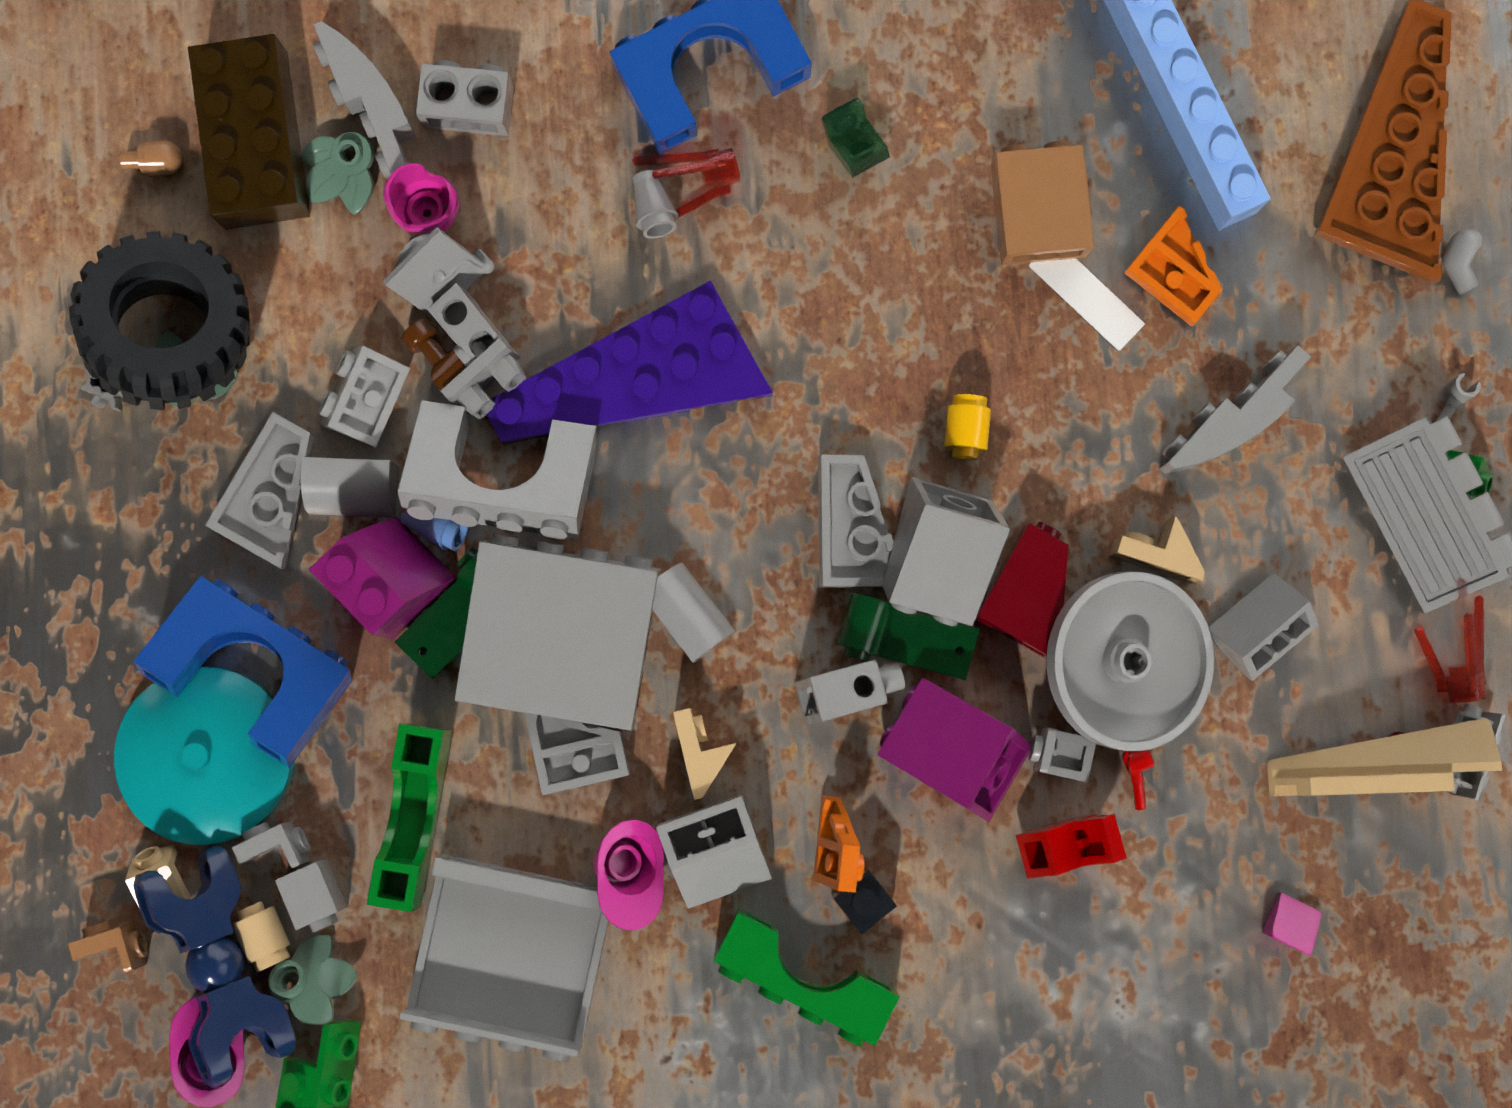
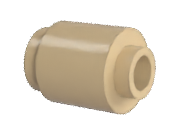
[231,901,290,972]

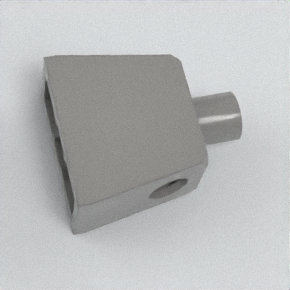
[794,660,905,725]

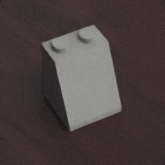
[883,477,1010,626]

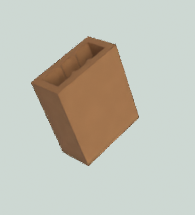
[991,140,1094,266]

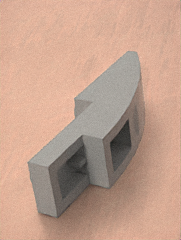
[313,21,416,178]
[1159,345,1311,474]

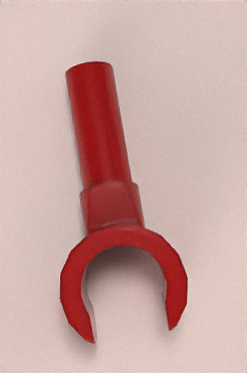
[1122,750,1154,810]

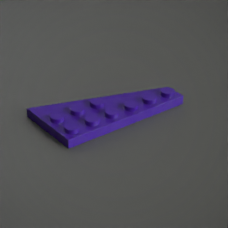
[486,280,773,444]

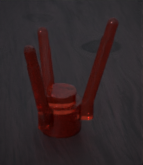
[632,148,740,219]
[1415,595,1487,703]

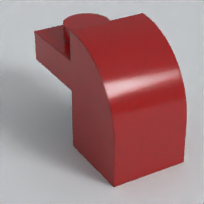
[1016,814,1127,879]

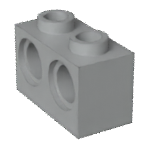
[416,60,514,136]

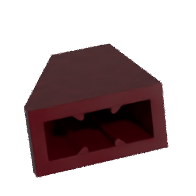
[976,522,1069,660]

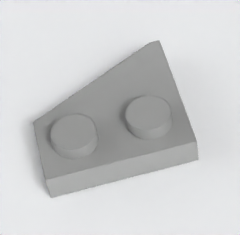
[524,713,630,796]

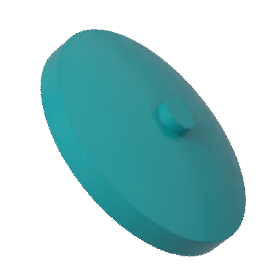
[114,667,295,845]

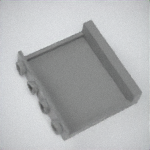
[454,533,661,731]
[400,854,609,1061]

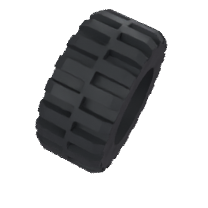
[69,231,251,410]

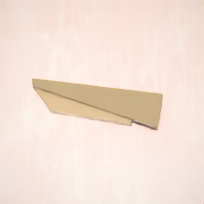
[1267,718,1502,796]

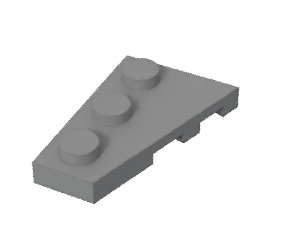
[205,412,314,570]
[818,454,894,588]

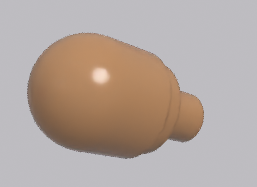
[119,140,183,177]

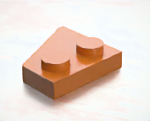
[1124,205,1223,327]
[813,795,864,893]

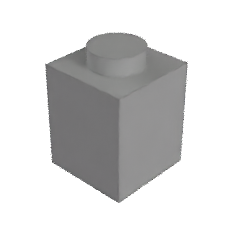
[275,858,348,932]

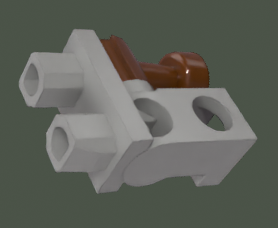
[401,283,526,419]

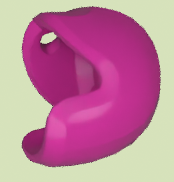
[383,163,460,237]

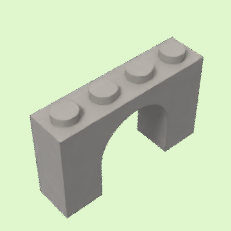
[398,400,597,540]

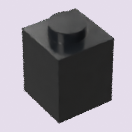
[831,866,897,935]

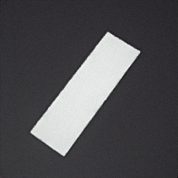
[1028,259,1145,351]

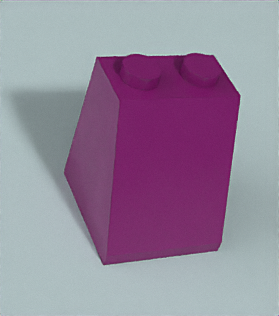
[308,516,457,639]
[877,678,1031,822]

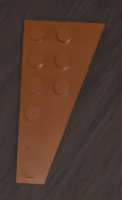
[1314,0,1452,283]

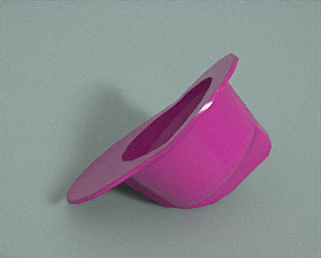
[593,819,664,931]
[169,997,245,1107]

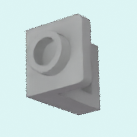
[1029,727,1096,783]
[232,821,310,868]

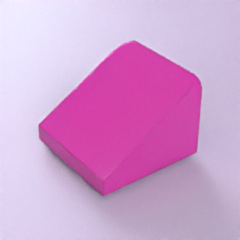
[1262,892,1322,956]

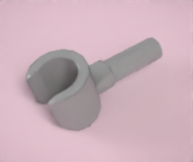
[1436,373,1481,421]

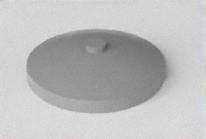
[1046,572,1214,751]

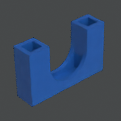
[609,0,812,155]
[133,576,352,768]

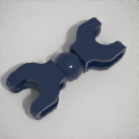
[133,846,296,1088]

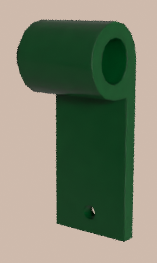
[394,546,478,680]
[837,593,980,681]

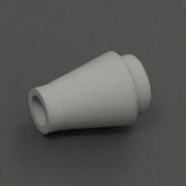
[632,170,678,239]

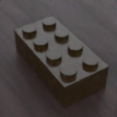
[188,34,310,230]

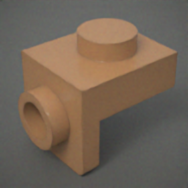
[67,921,148,973]

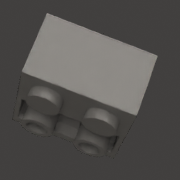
[656,794,772,909]

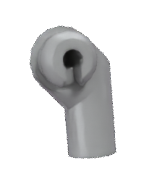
[1442,229,1482,295]

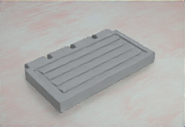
[1343,416,1512,614]

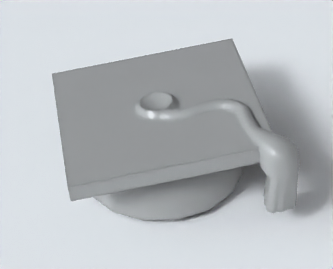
[383,227,494,321]

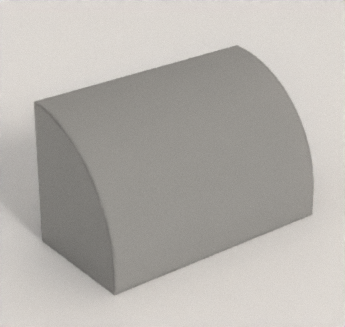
[300,457,399,518]
[652,562,736,663]
[1208,573,1319,681]

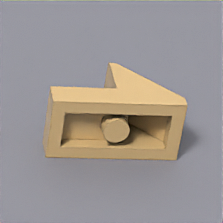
[1109,516,1205,583]
[673,708,737,800]

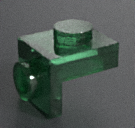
[821,98,890,178]

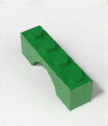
[366,723,453,912]
[713,908,900,1047]

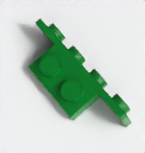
[276,1019,361,1108]

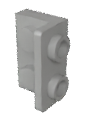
[318,346,411,448]

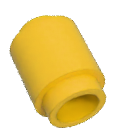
[944,394,991,460]

